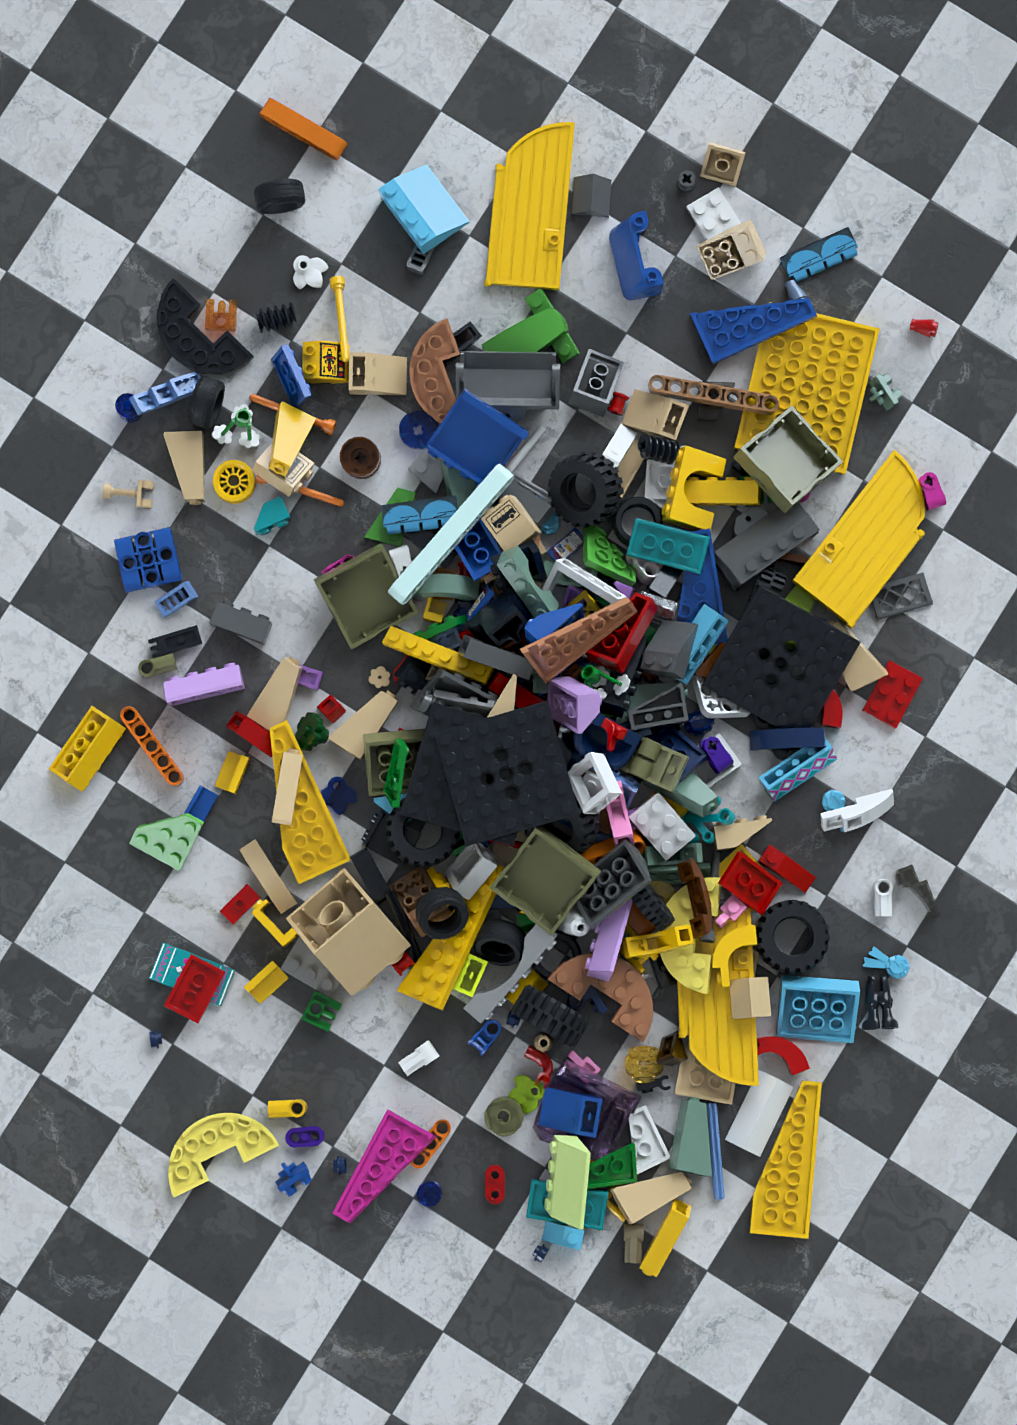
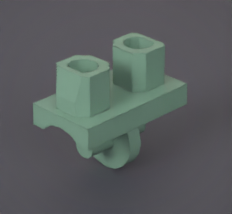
[868,374,903,411]

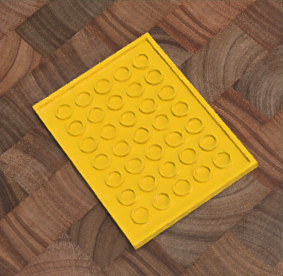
[734,302,880,475]

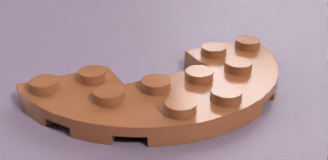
[409,318,460,423]
[547,952,653,1042]

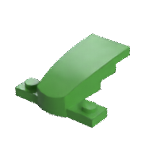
[481,288,580,363]

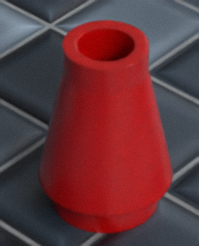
[909,319,939,338]

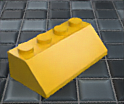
[48,706,126,792]

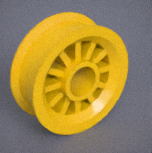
[213,460,256,504]

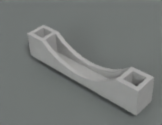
[463,924,557,1023]

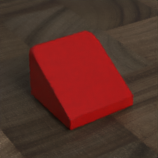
[317,694,346,724]

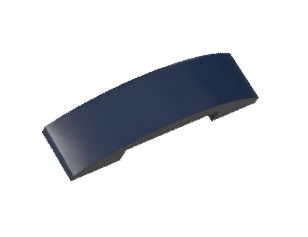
[750,728,825,751]

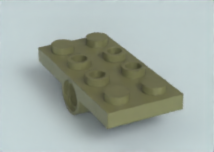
[619,737,689,793]

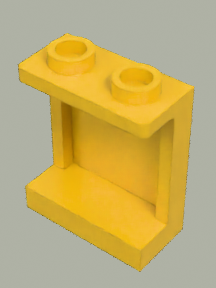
[251,899,298,947]

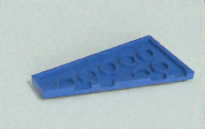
[690,298,817,365]
[676,528,728,645]

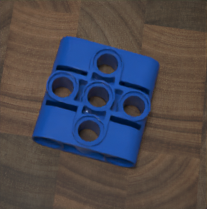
[114,527,182,593]

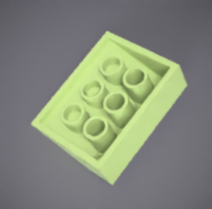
[544,1135,591,1230]

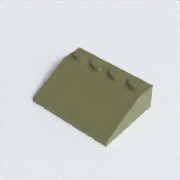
[363,729,425,796]

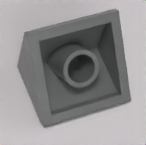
[571,173,612,218]

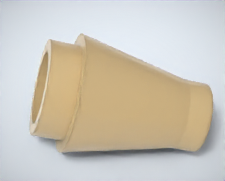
[534,1033,553,1053]

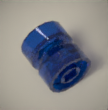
[115,393,142,423]
[417,1180,442,1207]

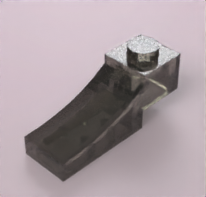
[894,864,941,919]

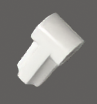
[873,878,893,916]
[398,1040,439,1076]

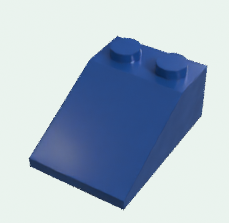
[455,518,502,581]
[524,603,584,645]

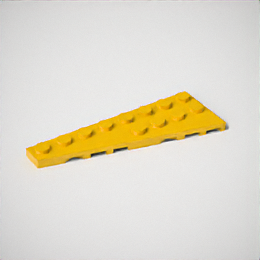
[397,864,505,1011]

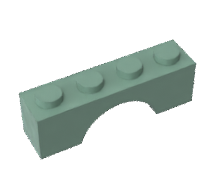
[497,545,559,618]

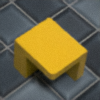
[423,597,447,625]

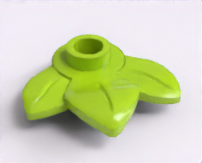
[508,1075,545,1114]

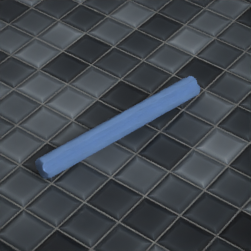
[706,1103,725,1200]

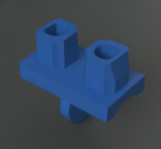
[275,1161,312,1197]

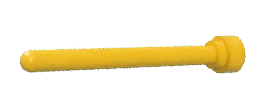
[330,276,349,362]

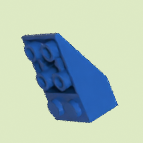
[539,1087,603,1138]

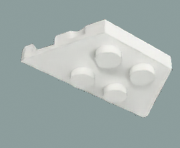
[644,446,683,510]

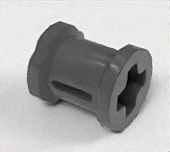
[677,170,695,192]

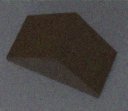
[656,1031,688,1066]

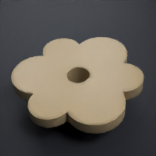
[369,666,390,688]

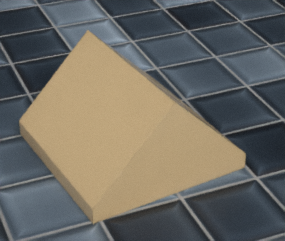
[700,142,746,186]
[730,977,771,1019]

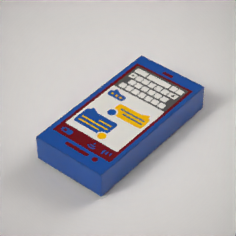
[547,527,583,561]
[466,584,495,621]

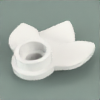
[293,255,328,289]

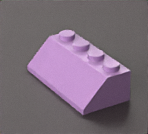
[164,663,245,706]
[547,676,602,734]
[585,899,633,982]

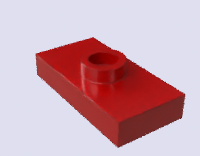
[220,884,261,925]

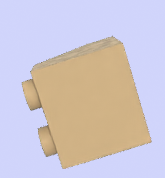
[286,868,411,996]

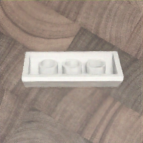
[725,1070,793,1157]

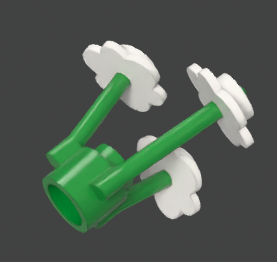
[212,404,260,449]
[581,665,630,700]

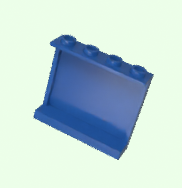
[426,388,529,486]

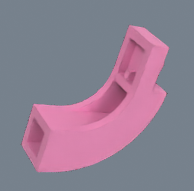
[602,780,635,847]

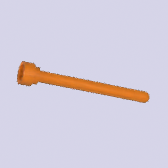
[249,394,337,435]
[255,475,344,507]

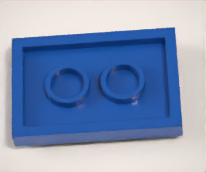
[271,344,311,409]

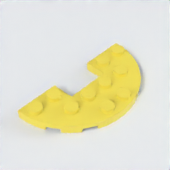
[658,877,721,994]
[168,1113,280,1198]

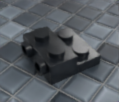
[394,655,432,696]

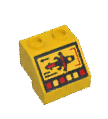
[302,341,350,384]

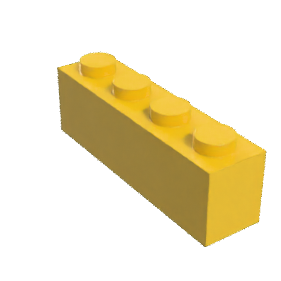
[684,477,761,506]

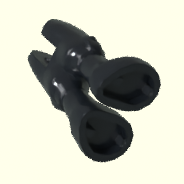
[862,975,899,1030]

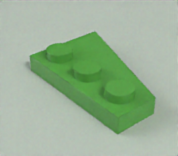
[364,488,416,547]

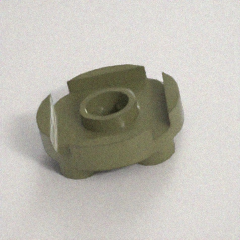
[484,1097,524,1136]

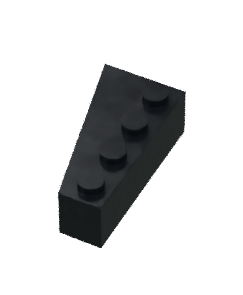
[600,635,647,718]

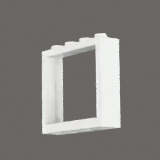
[542,558,626,658]

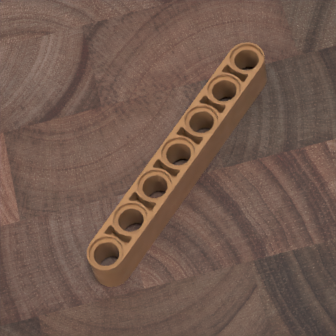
[648,375,779,415]

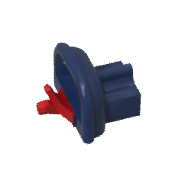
[573,713,642,771]

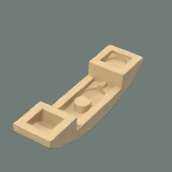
[239,839,297,914]

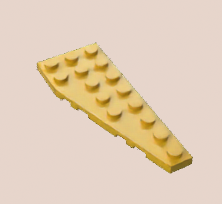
[270,720,351,884]
[750,1080,822,1239]

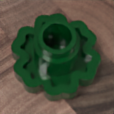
[295,712,329,751]

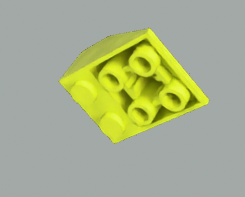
[453,953,488,998]

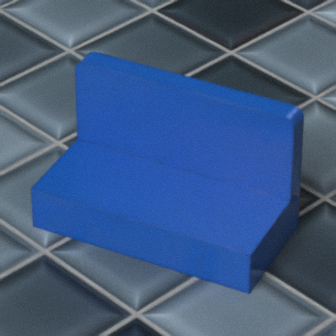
[184,785,219,822]

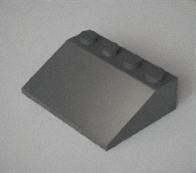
[576,839,652,930]

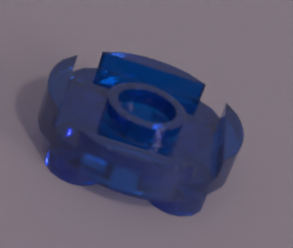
[399,411,436,450]

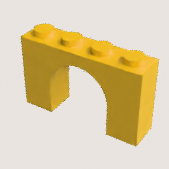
[662,445,726,531]

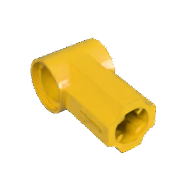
[268,1099,308,1118]

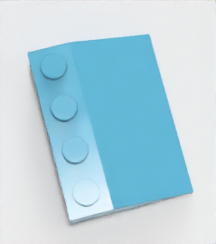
[378,164,470,254]
[776,975,860,1043]

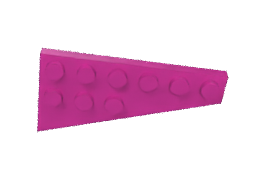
[333,1109,437,1223]

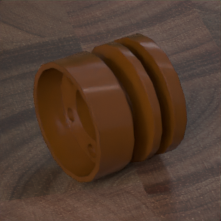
[340,437,381,479]

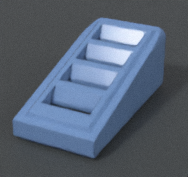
[154,581,198,618]

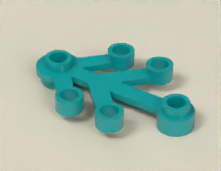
[682,796,735,844]

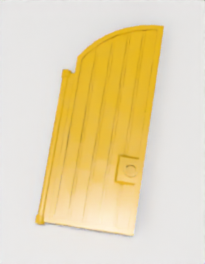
[484,122,575,291]
[792,450,925,629]
[677,908,759,1086]

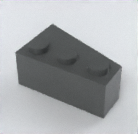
[626,682,689,732]

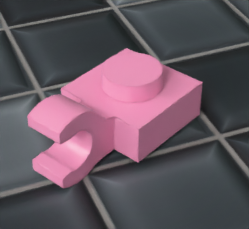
[715,895,747,928]
[567,1050,601,1083]

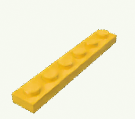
[382,626,494,686]

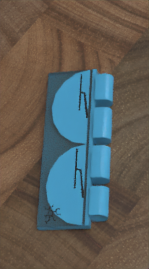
[780,227,858,283]
[381,495,458,535]

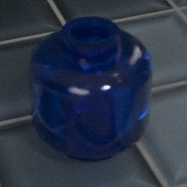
[685,709,715,737]

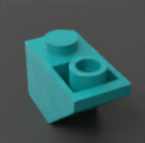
[254,496,291,536]

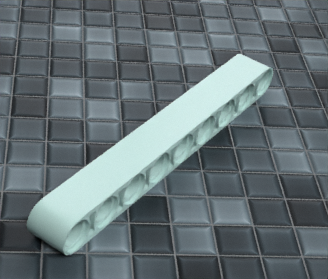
[388,464,515,605]

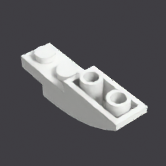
[820,789,894,832]

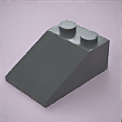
[568,349,624,417]
[640,620,698,680]

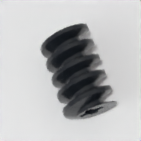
[256,302,297,333]
[637,434,680,465]

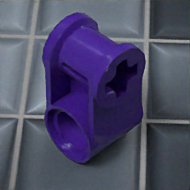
[699,737,734,774]

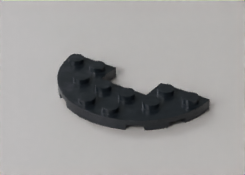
[157,278,254,374]

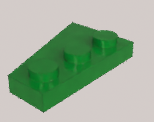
[413,614,467,640]

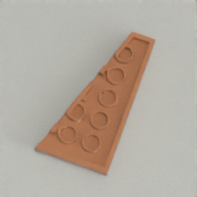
[520,597,637,684]

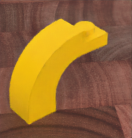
[622,925,695,958]
[712,925,757,988]

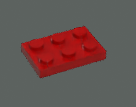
[862,660,923,729]
[718,851,783,915]
[164,954,226,1024]

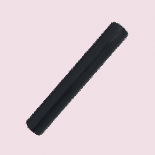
[385,890,422,962]

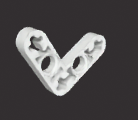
[691,665,751,718]

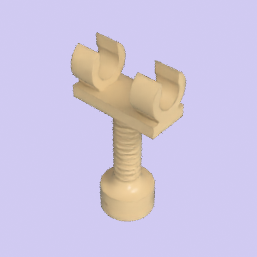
[102,480,154,509]

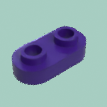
[285,1126,324,1148]

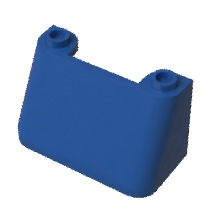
[609,211,664,301]

